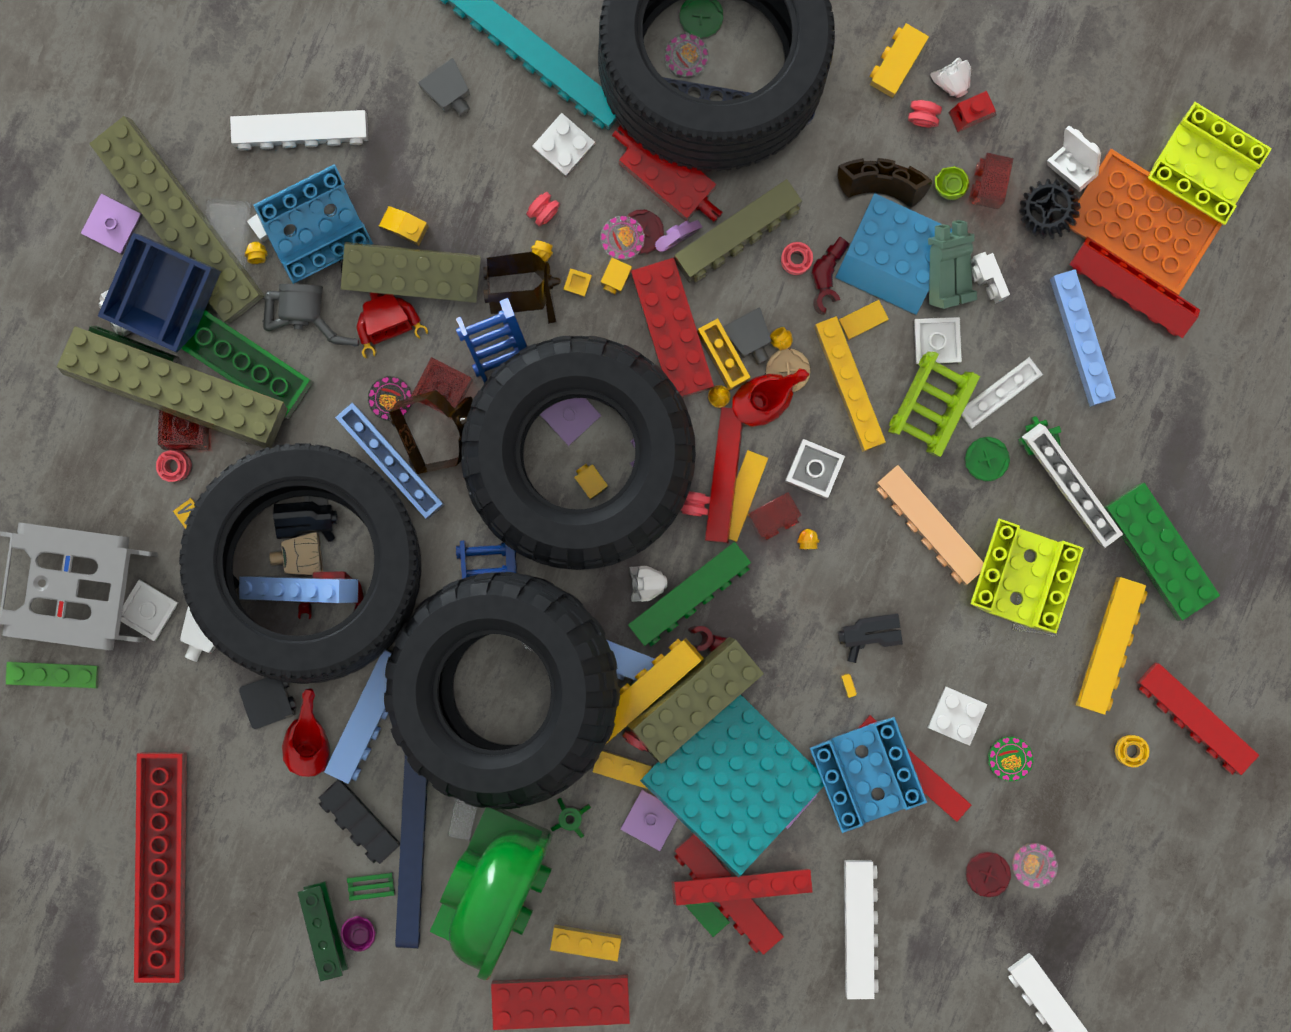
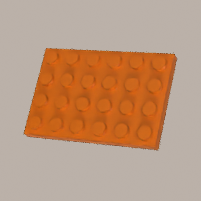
[1069,149,1222,295]

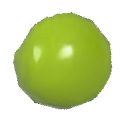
[935,166,969,200]

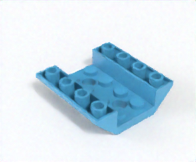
[253,164,373,284]
[810,717,927,833]

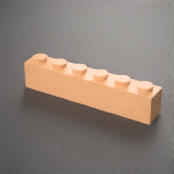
[876,465,984,585]

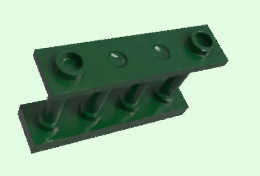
[297,881,349,982]

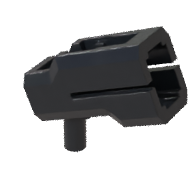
[273,501,338,542]
[838,613,903,663]

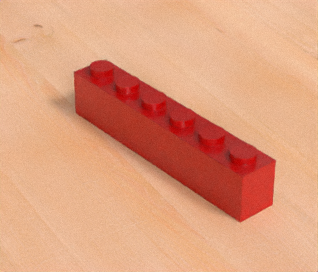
[1069,236,1200,338]
[1136,663,1259,775]
[674,833,784,955]
[672,869,813,906]

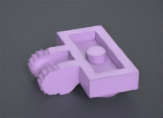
[655,220,702,252]

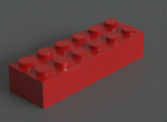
[631,258,714,398]
[491,974,630,1030]

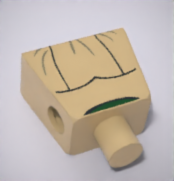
[270,532,323,575]

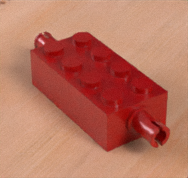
[612,125,723,223]

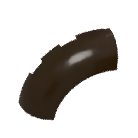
[837,158,932,208]

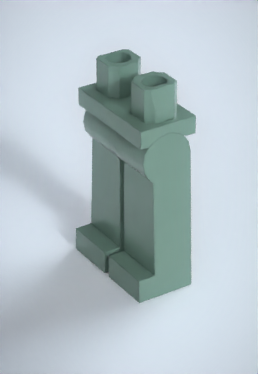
[928,220,977,309]

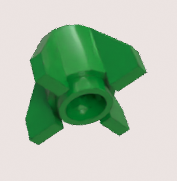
[550,797,591,838]

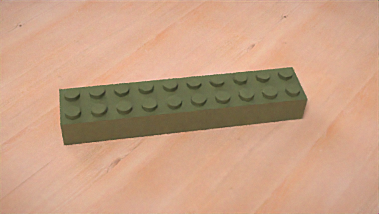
[89,116,265,324]
[57,326,288,448]

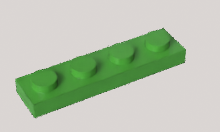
[6,662,99,688]

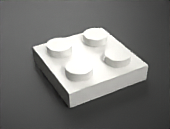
[532,113,595,176]
[914,317,962,365]
[121,579,179,641]
[928,686,987,746]

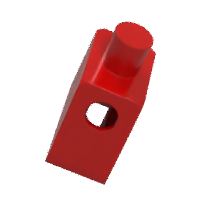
[949,91,997,132]

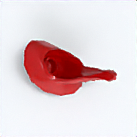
[732,368,809,427]
[282,688,330,777]

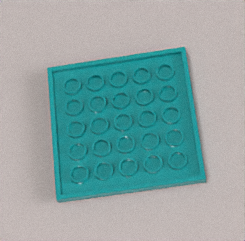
[640,695,824,877]

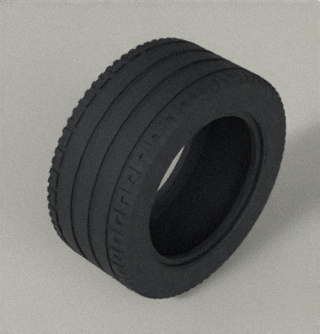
[598,0,835,171]
[179,443,421,684]

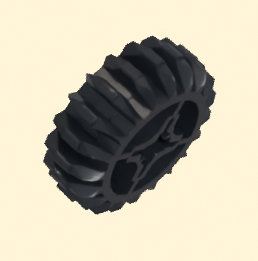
[1019,179,1081,239]

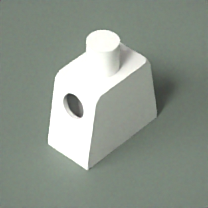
[180,606,216,662]

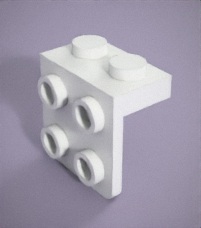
[1047,126,1101,192]

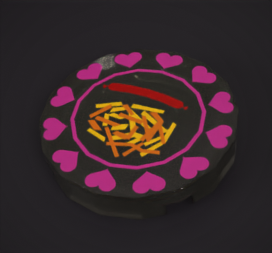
[368,376,413,421]

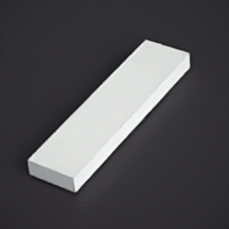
[961,357,1043,429]

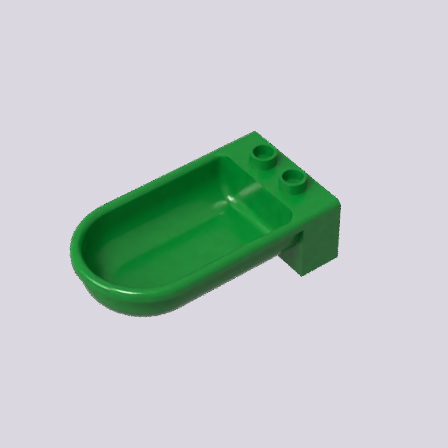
[430,807,553,980]

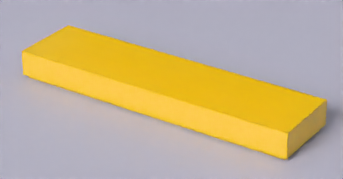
[729,450,768,542]

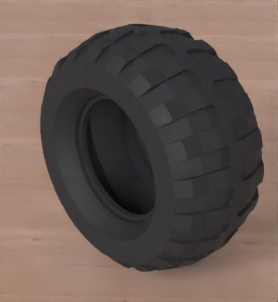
[461,336,696,570]
[384,572,620,809]

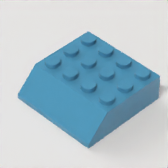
[835,193,952,315]

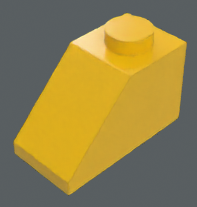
[379,206,429,246]

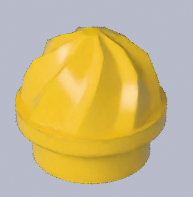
[531,240,553,262]
[245,242,268,264]
[770,327,793,350]
[708,385,730,408]
[797,529,820,549]

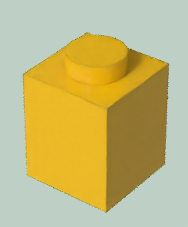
[601,258,632,295]
[574,464,609,500]

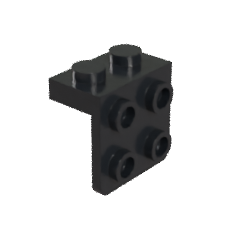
[239,678,297,729]

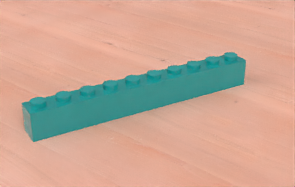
[439,0,617,130]

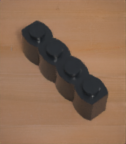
[318,779,400,864]

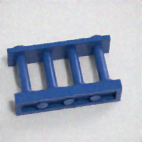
[456,298,527,383]
[456,540,517,579]

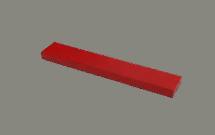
[705,407,743,543]
[857,715,972,822]

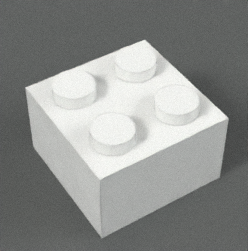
[785,439,845,499]

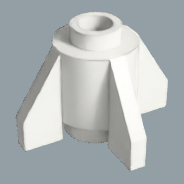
[930,58,971,98]
[629,566,667,602]

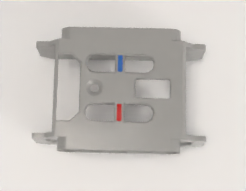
[0,522,158,651]

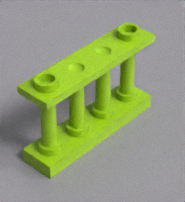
[888,351,980,457]

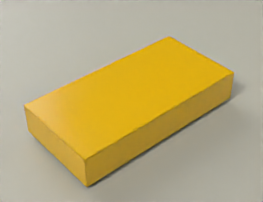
[838,300,889,340]

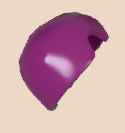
[340,916,376,952]

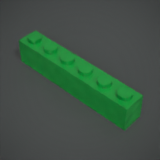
[628,542,751,647]

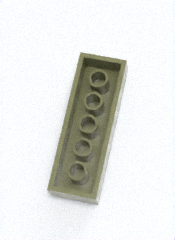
[674,179,802,283]
[341,242,481,303]
[627,637,764,764]

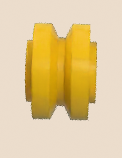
[1114,735,1149,767]

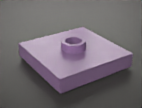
[81,194,142,254]
[540,398,601,446]
[620,789,678,851]

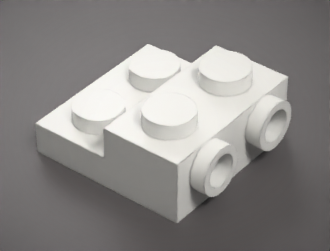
[971,252,1010,304]

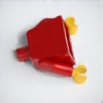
[356,292,428,358]

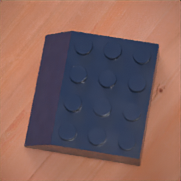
[98,233,221,353]

